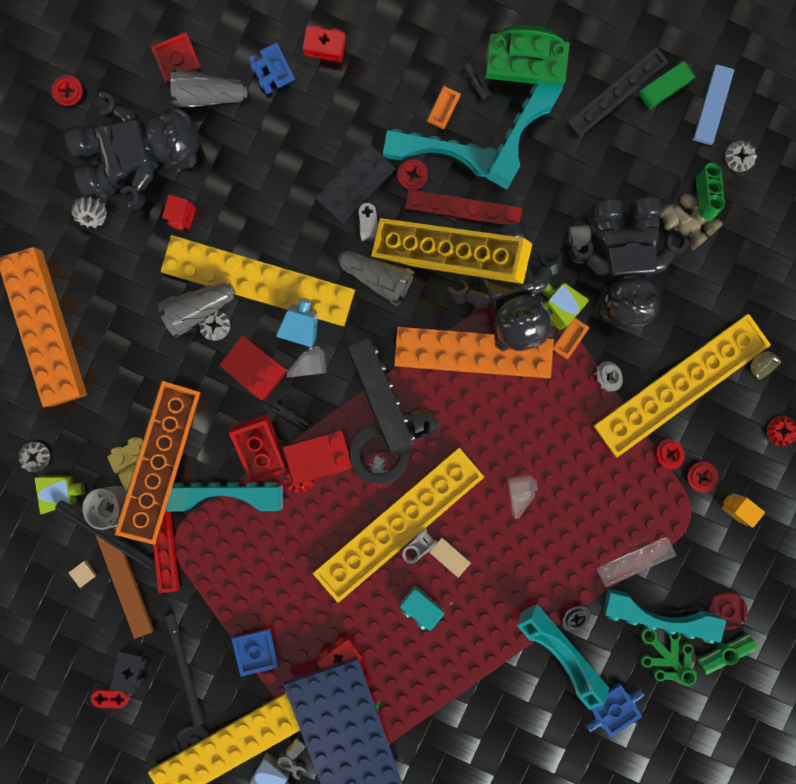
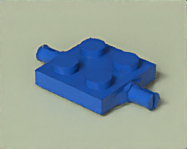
[586,683,644,738]

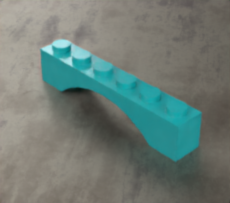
[487,84,563,189]
[383,129,498,178]
[165,482,283,511]
[603,589,726,644]
[517,604,609,710]

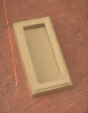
[429,537,471,577]

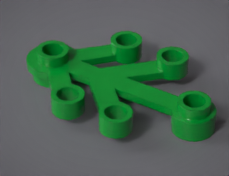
[640,627,697,686]

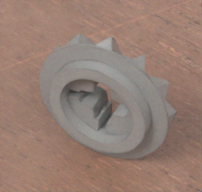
[725,140,757,172]
[199,310,230,341]
[595,362,623,392]
[18,442,50,472]

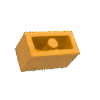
[721,493,765,528]

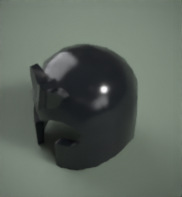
[404,406,440,440]

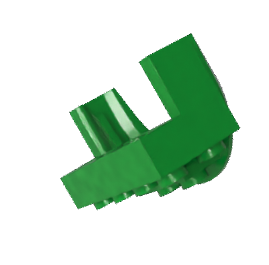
[485,25,570,87]

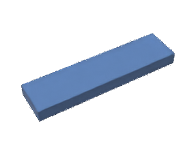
[693,64,734,145]

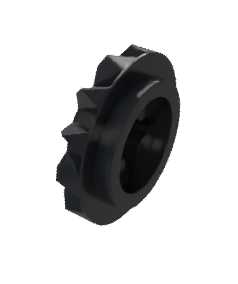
[561,604,590,631]

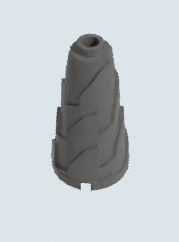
[171,67,247,109]
[338,250,414,306]
[157,281,236,337]

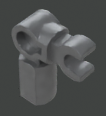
[277,735,307,780]

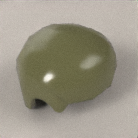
[750,352,781,380]

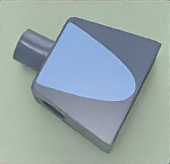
[248,752,290,784]

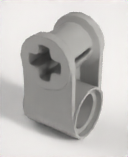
[359,203,379,242]
[569,225,591,264]
[402,528,438,563]

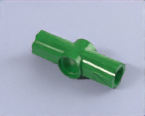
[697,633,757,675]

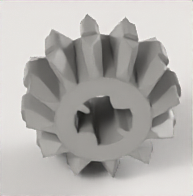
[72,196,107,228]

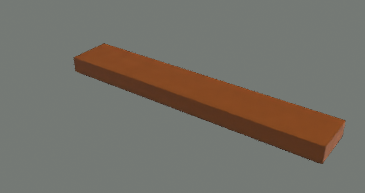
[96,527,154,639]

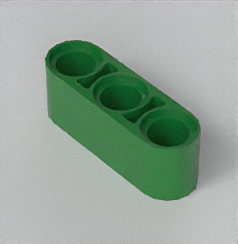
[638,61,695,109]
[696,163,725,221]

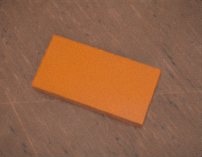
[427,86,461,130]
[553,318,590,359]

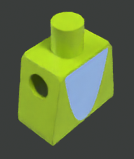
[541,283,589,330]
[35,476,85,514]

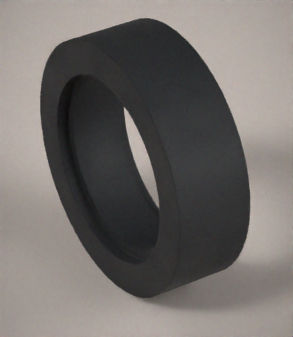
[350,425,409,485]

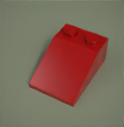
[220,335,288,400]
[229,413,287,482]
[283,430,353,485]

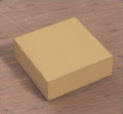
[69,560,97,588]

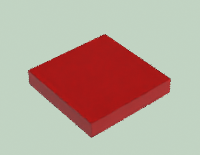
[151,32,202,84]

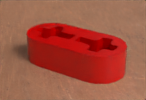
[91,687,130,708]

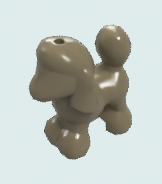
[660,194,723,251]

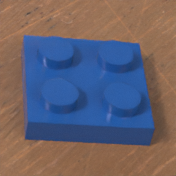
[232,628,279,676]

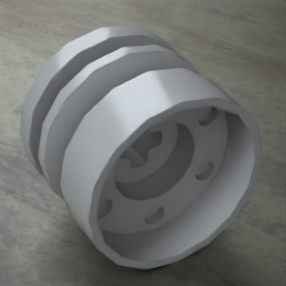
[82,486,127,530]

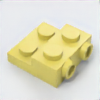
[107,437,143,491]

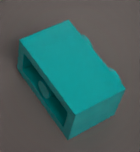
[400,585,445,631]

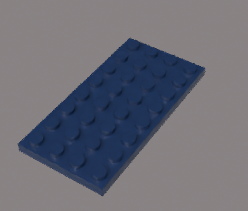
[284,657,403,784]

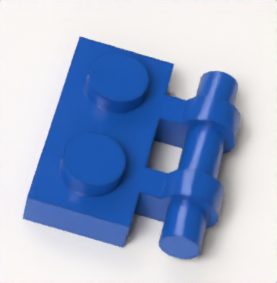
[249,43,295,94]

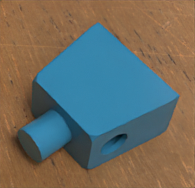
[277,298,318,347]

